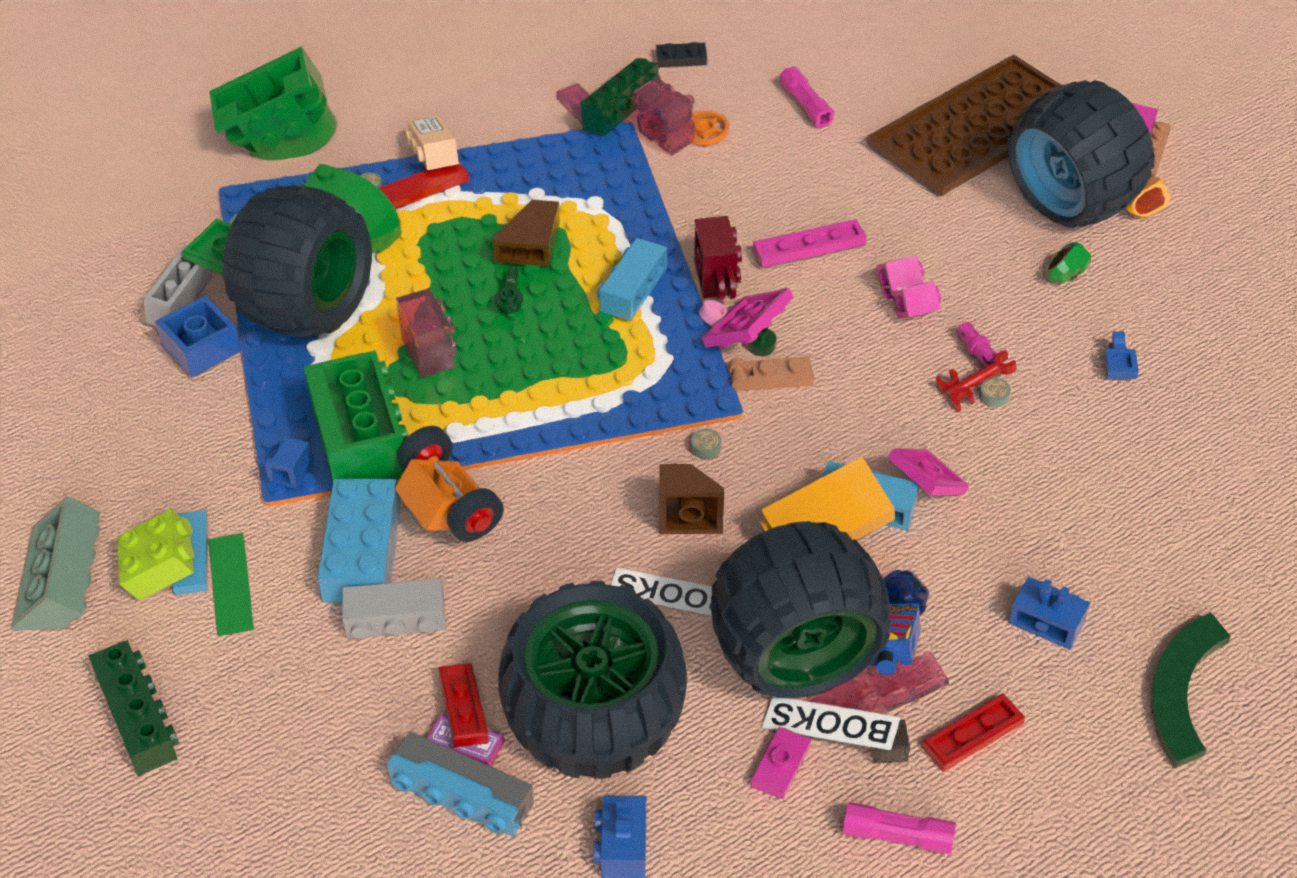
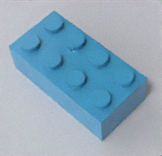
[318,479,401,603]

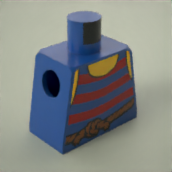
[869,603,921,675]

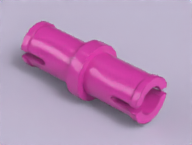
[956,322,997,367]

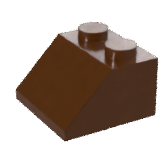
[659,463,724,534]

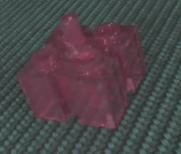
[633,77,695,156]

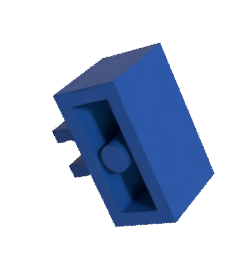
[1008,576,1090,650]
[594,795,647,878]

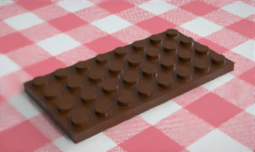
[867,54,1061,196]

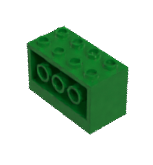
[303,350,408,483]

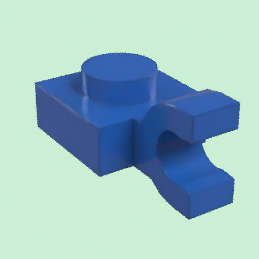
[1104,331,1139,379]

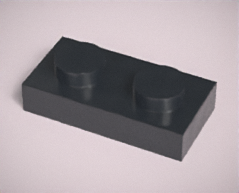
[656,42,707,68]

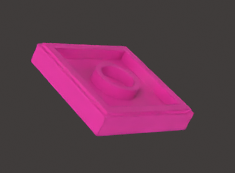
[887,448,969,495]

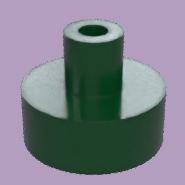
[747,327,777,356]

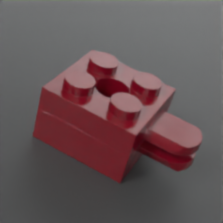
[694,216,742,301]

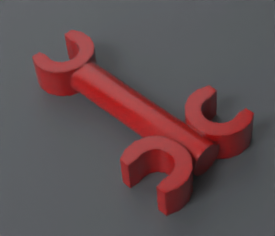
[936,350,1017,412]

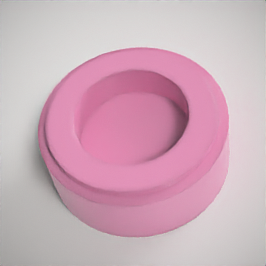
[699,300,728,326]

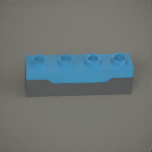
[387,731,534,837]

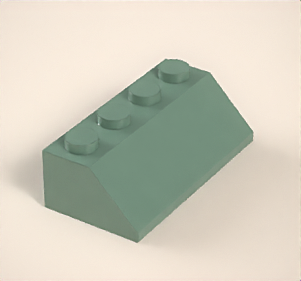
[11,496,100,631]

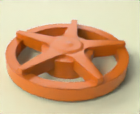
[681,111,729,147]

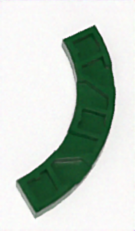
[1150,612,1231,768]

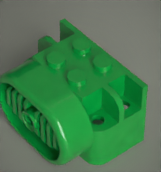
[209,46,337,160]

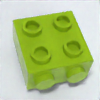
[117,508,195,601]

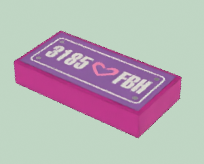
[427,714,504,766]

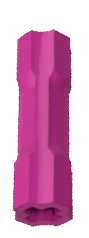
[780,66,835,128]
[843,802,956,855]

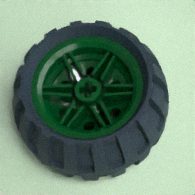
[498,581,687,779]

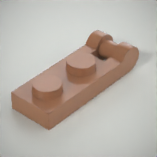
[728,356,814,391]

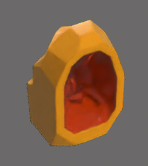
[1126,177,1171,217]

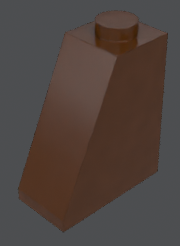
[493,199,560,267]

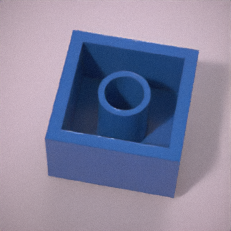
[155,295,242,378]

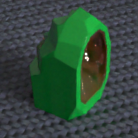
[1045,242,1092,284]

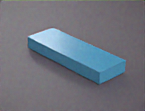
[173,510,208,595]

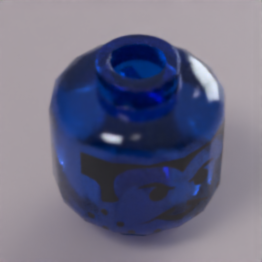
[883,569,929,615]

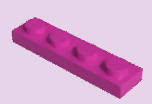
[753,219,867,268]

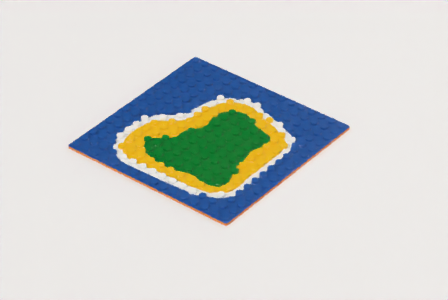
[219,122,743,506]

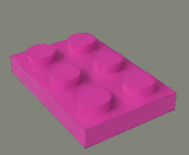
[702,288,793,348]

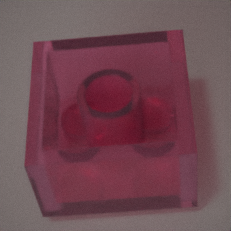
[396,288,457,378]

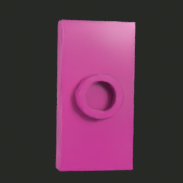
[751,726,811,800]

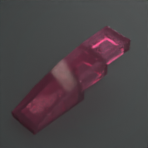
[808,652,949,714]

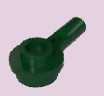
[494,266,523,314]

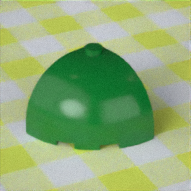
[304,164,402,253]

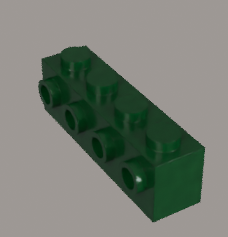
[580,58,660,136]
[88,640,179,776]

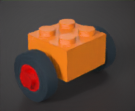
[395,426,504,542]

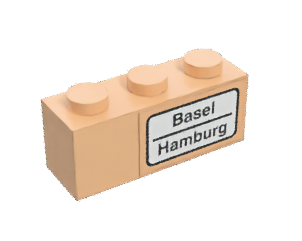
[405,115,459,170]

